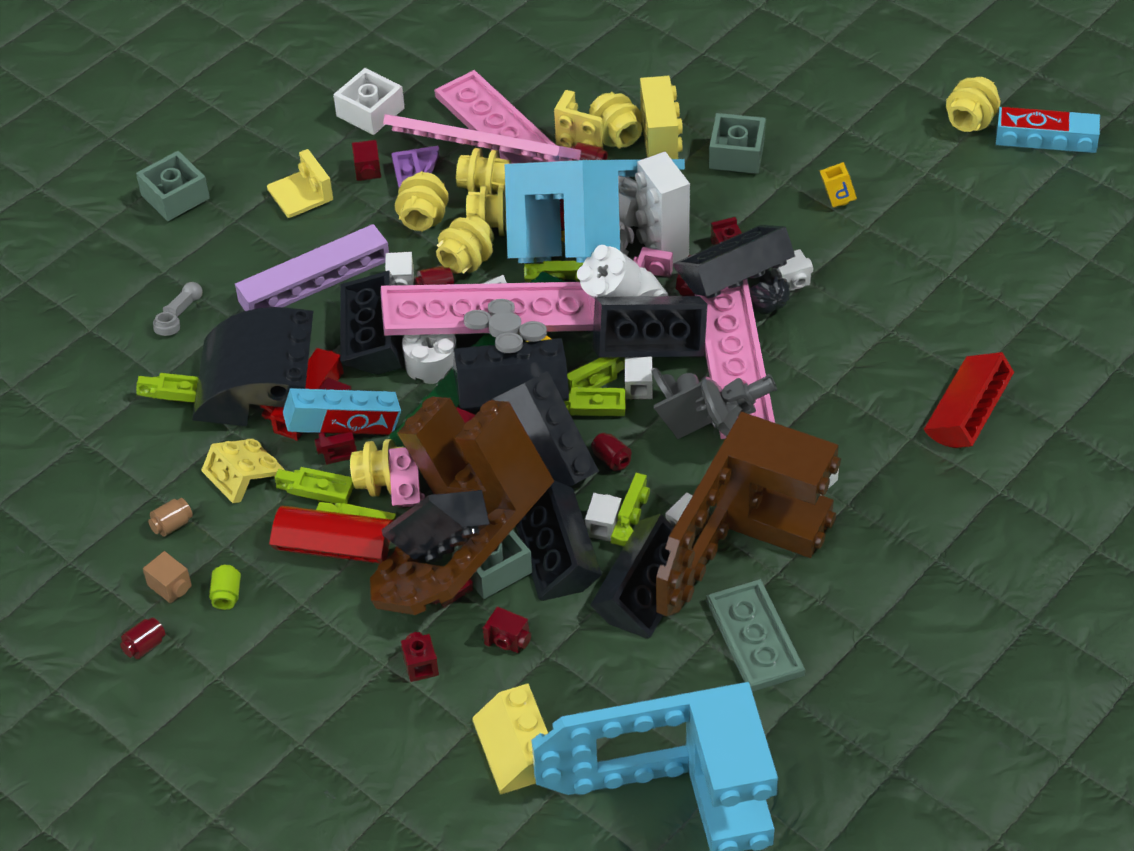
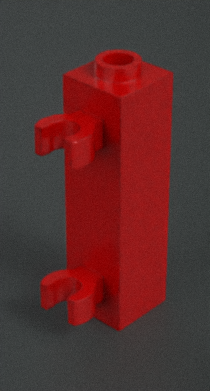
[260,348,343,441]

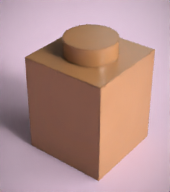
[143,551,192,604]

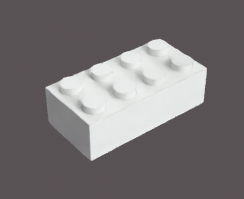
[635,152,690,263]

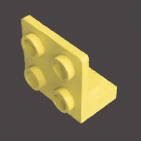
[554,90,603,150]
[267,149,333,218]
[201,439,285,503]

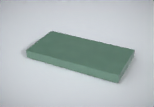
[706,579,805,692]

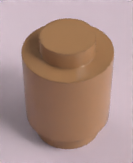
[148,498,193,536]

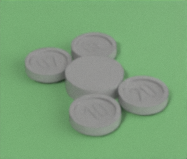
[464,299,547,353]

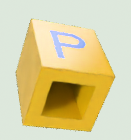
[820,162,857,208]

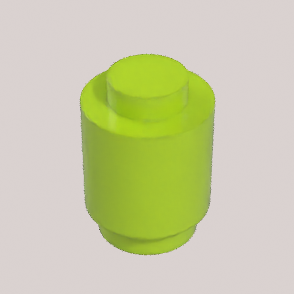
[209,565,241,610]

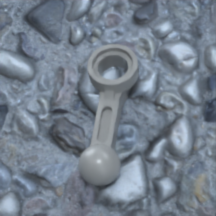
[153,282,203,336]

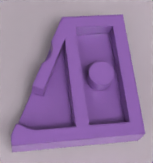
[391,146,440,189]

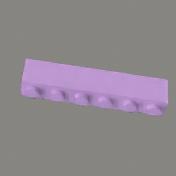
[235,224,389,311]

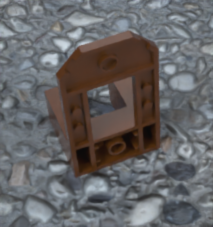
[370,397,554,615]
[656,411,841,616]

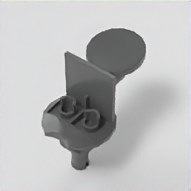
[651,367,778,439]

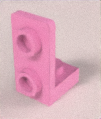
[634,247,673,278]
[388,448,425,508]

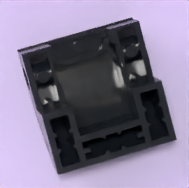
[192,307,314,426]

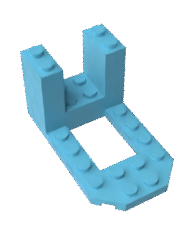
[504,159,685,263]
[531,682,778,851]

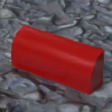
[924,352,1014,448]
[269,506,394,564]

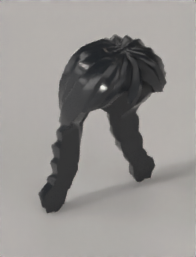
[749,268,790,314]

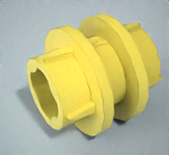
[946,77,1001,132]
[589,92,642,149]
[456,148,512,195]
[395,171,449,232]
[466,185,507,237]
[436,216,494,274]
[350,439,406,497]

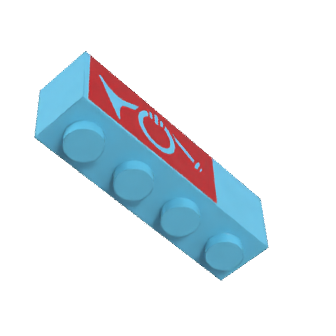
[996,107,1100,153]
[283,388,401,434]

